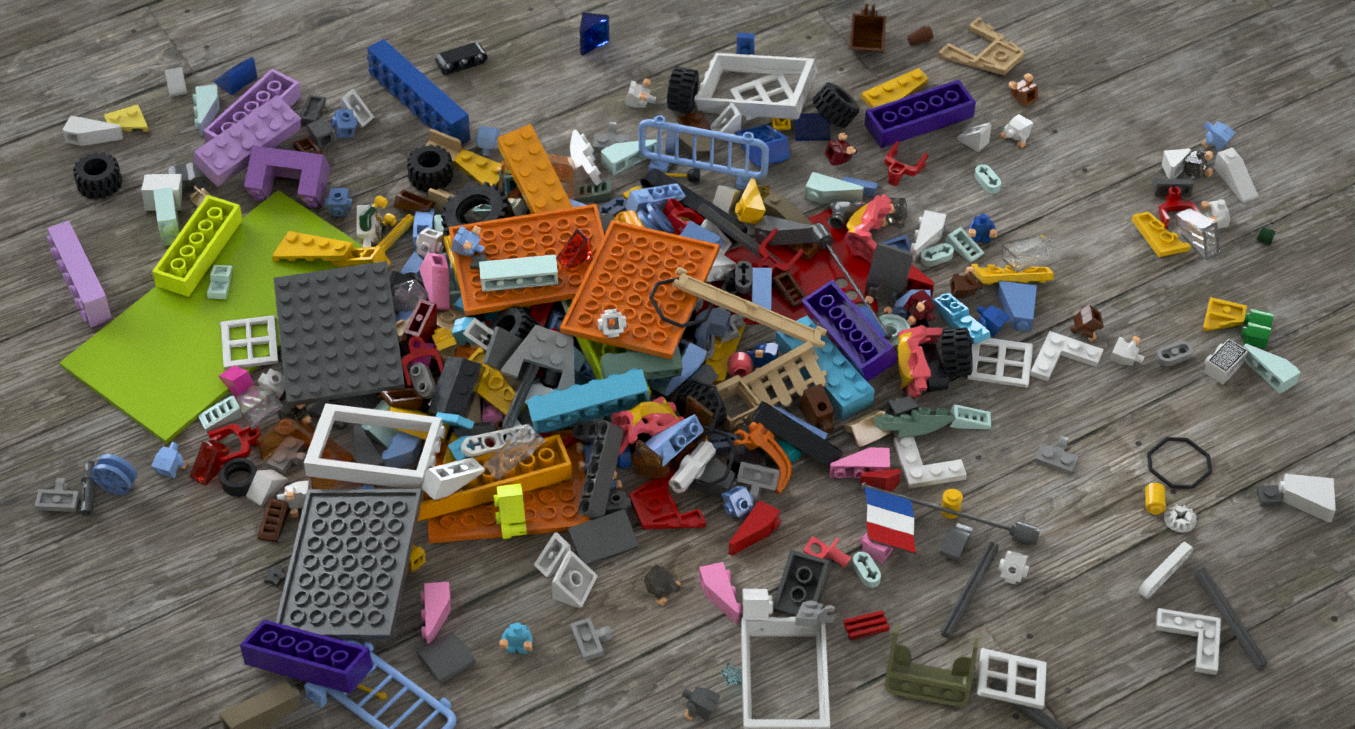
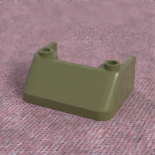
[885,623,979,707]

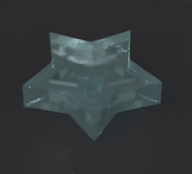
[720,662,742,685]

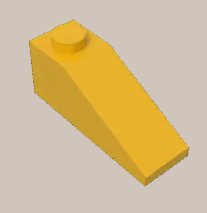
[735,178,766,224]
[331,246,391,268]

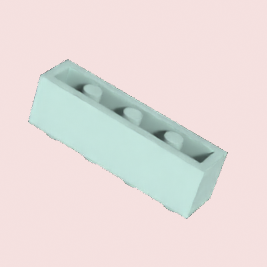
[479,255,559,292]

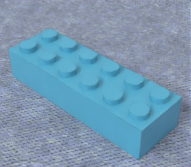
[775,315,875,421]
[527,369,651,434]

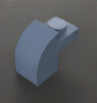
[694,308,731,349]

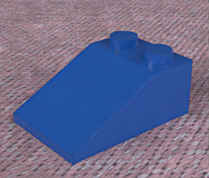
[735,124,790,167]

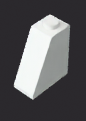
[1278,474,1336,522]

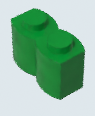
[1241,308,1274,349]

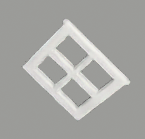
[730,74,794,120]
[219,315,278,370]
[968,338,1033,388]
[977,648,1047,709]

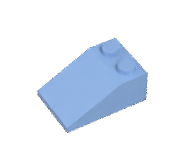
[647,338,707,396]

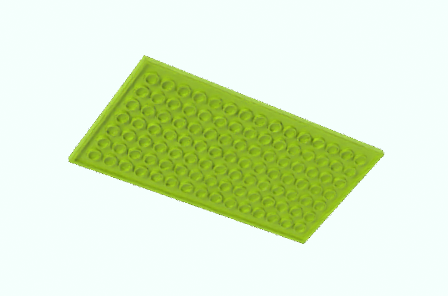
[59,190,362,445]

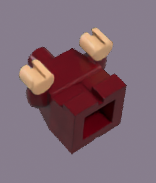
[824,133,857,165]
[904,289,936,325]

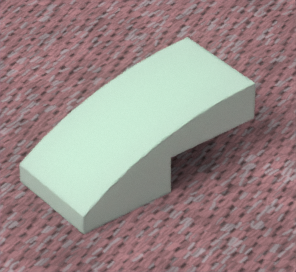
[207,265,233,299]

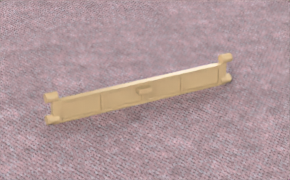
[673,267,827,349]

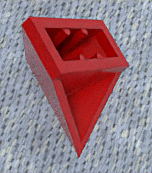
[860,469,901,492]

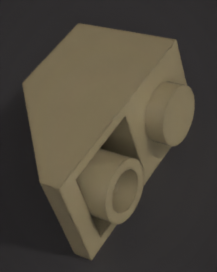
[679,132,711,158]

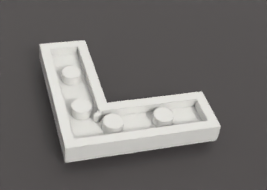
[1030,331,1104,382]
[893,437,967,489]
[1156,608,1221,675]

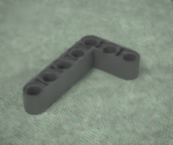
[572,420,624,519]

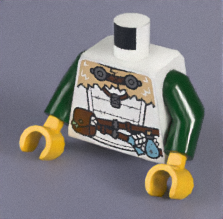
[357,196,397,248]

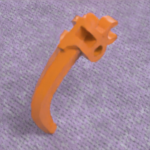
[733,422,792,494]

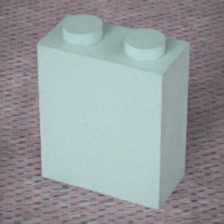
[153,187,180,246]

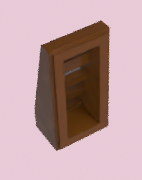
[293,137,322,154]
[393,189,435,212]
[771,271,807,308]
[380,388,424,410]
[257,498,290,543]

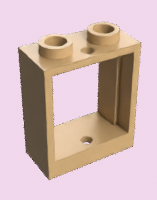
[712,375,761,433]

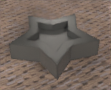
[470,253,489,271]
[264,566,287,587]

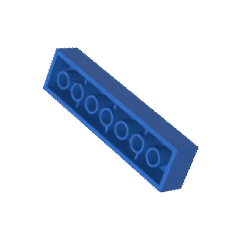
[367,39,470,145]

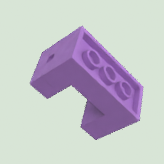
[244,145,331,209]

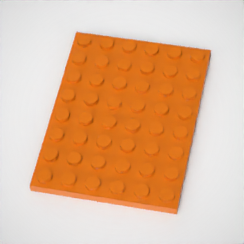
[449,204,604,316]
[560,220,720,360]
[423,430,590,544]

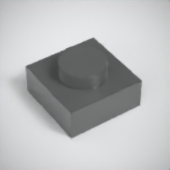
[1256,485,1282,507]

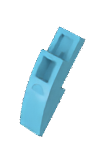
[933,293,990,344]

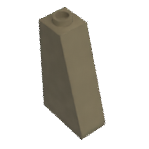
[219,681,301,729]

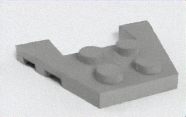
[500,325,575,391]

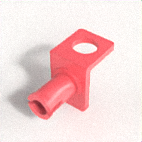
[803,536,851,568]

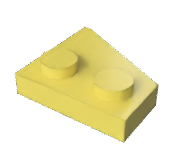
[104,105,149,132]

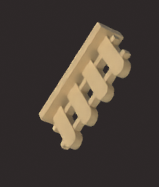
[742,341,828,407]

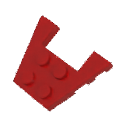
[629,463,706,529]

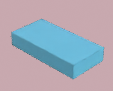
[436,412,474,429]

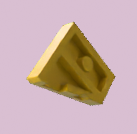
[1202,297,1247,331]

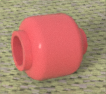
[727,352,753,379]

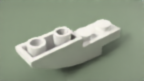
[570,130,602,186]

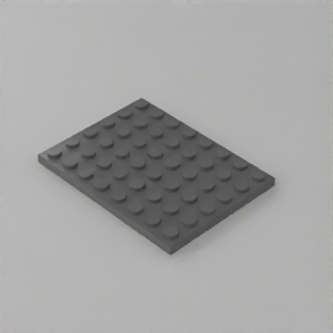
[273,261,405,407]
[275,489,423,639]

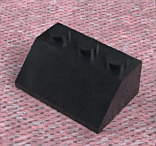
[428,356,485,419]

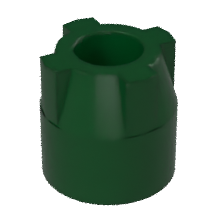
[1257,226,1276,245]

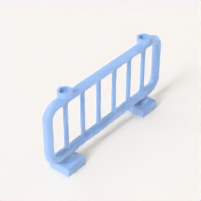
[638,116,769,190]
[305,639,457,729]

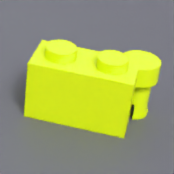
[494,484,527,539]

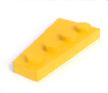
[861,68,929,108]
[271,231,354,261]
[971,264,1054,285]
[468,347,525,416]

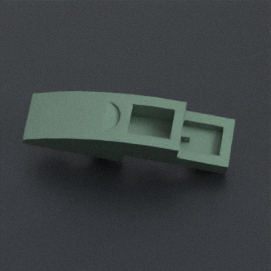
[874,407,955,438]

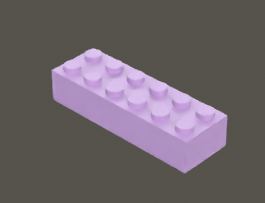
[203,69,301,143]
[194,95,301,187]
[46,221,112,328]

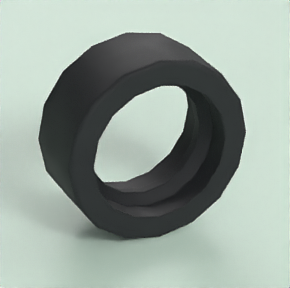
[219,458,257,497]

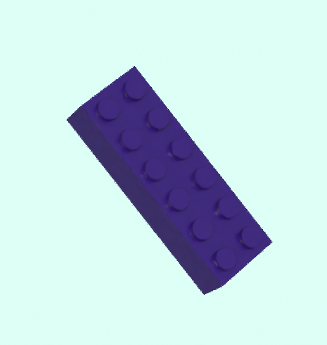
[864,80,976,148]
[801,280,898,382]
[240,620,373,694]

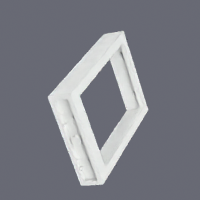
[694,53,817,119]
[304,404,445,491]
[741,617,830,729]

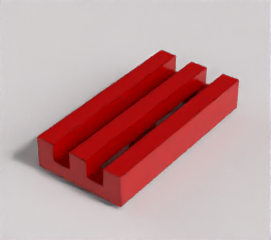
[843,610,890,640]

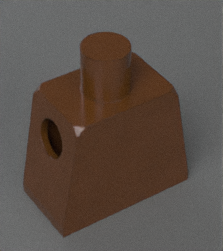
[799,384,835,433]

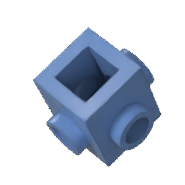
[331,109,357,138]
[325,188,352,217]
[721,486,754,519]

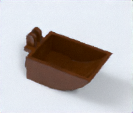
[849,3,886,53]

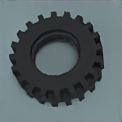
[441,182,515,236]

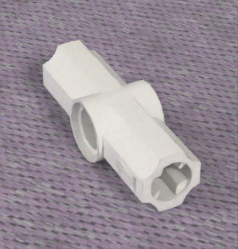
[669,441,716,493]

